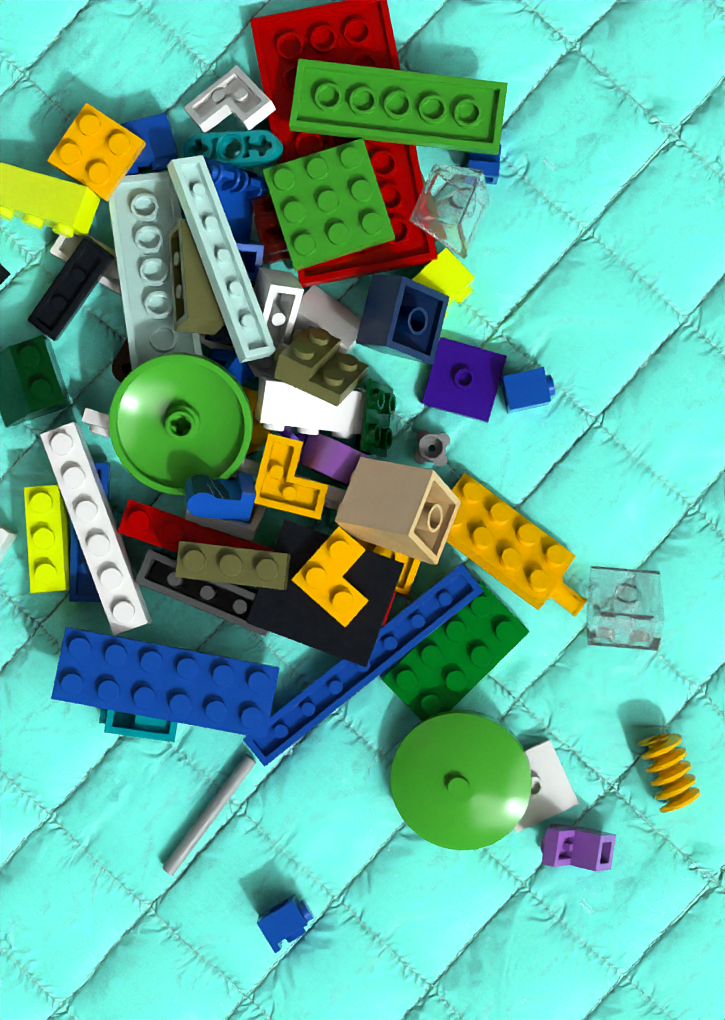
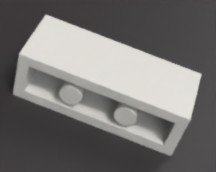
[254,376,366,439]

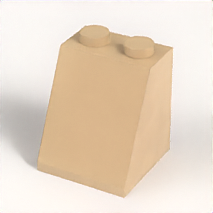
[334,457,461,565]

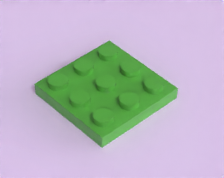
[263,138,395,271]

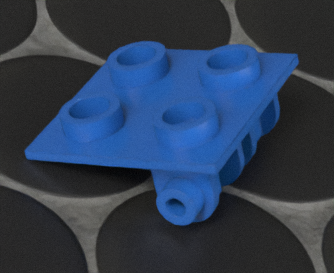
[203,156,268,239]

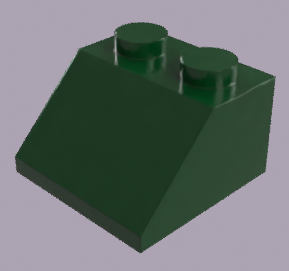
[0,335,72,428]

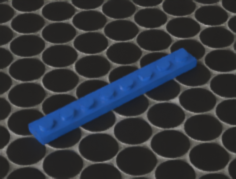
[243,563,484,767]

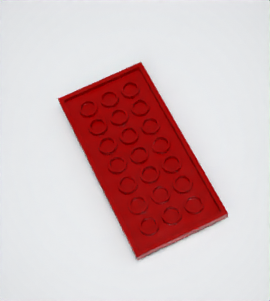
[250,0,438,287]

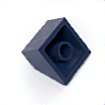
[356,274,449,365]

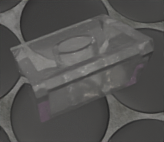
[409,163,490,258]

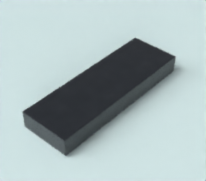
[27,236,116,341]

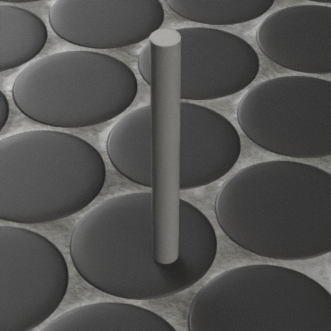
[162,754,257,876]

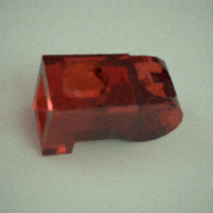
[251,195,291,265]

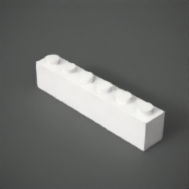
[40,422,152,636]

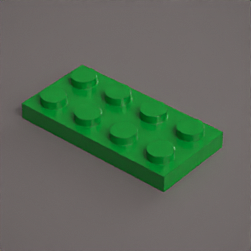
[382,582,530,721]

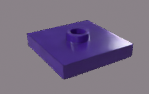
[421,337,507,423]

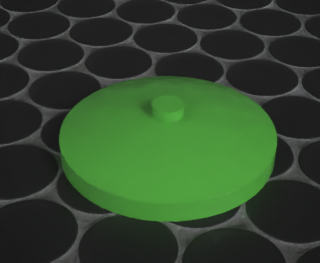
[109,352,253,495]
[390,710,532,850]

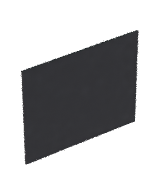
[246,519,404,667]

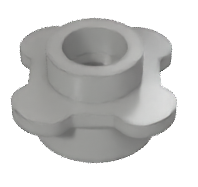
[414,430,450,467]

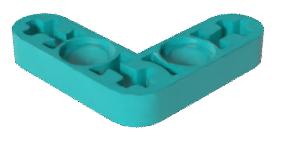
[181,130,283,219]

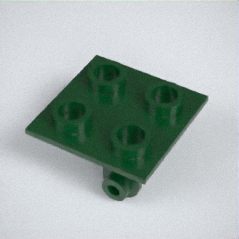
[355,379,396,457]

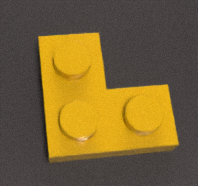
[254,433,329,520]
[291,526,369,627]

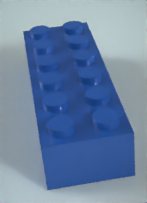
[51,627,280,739]

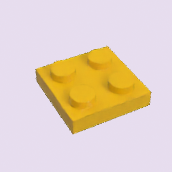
[47,103,146,202]

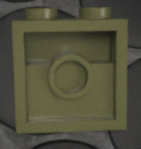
[274,326,369,407]

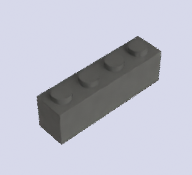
[135,549,270,637]

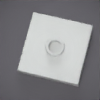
[514,739,579,833]

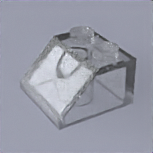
[586,566,665,651]

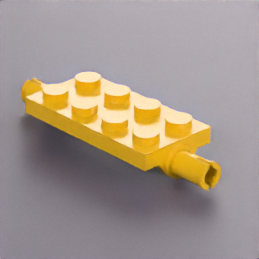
[446,473,588,617]

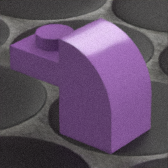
[299,433,371,487]
[541,824,616,872]

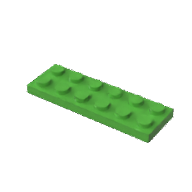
[289,59,508,155]

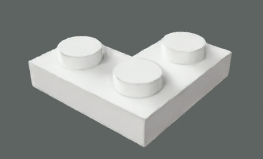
[183,65,276,133]

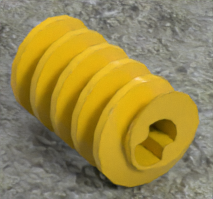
[637,733,701,813]

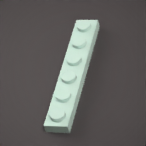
[167,155,276,363]

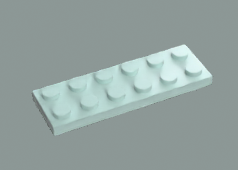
[108,171,202,371]

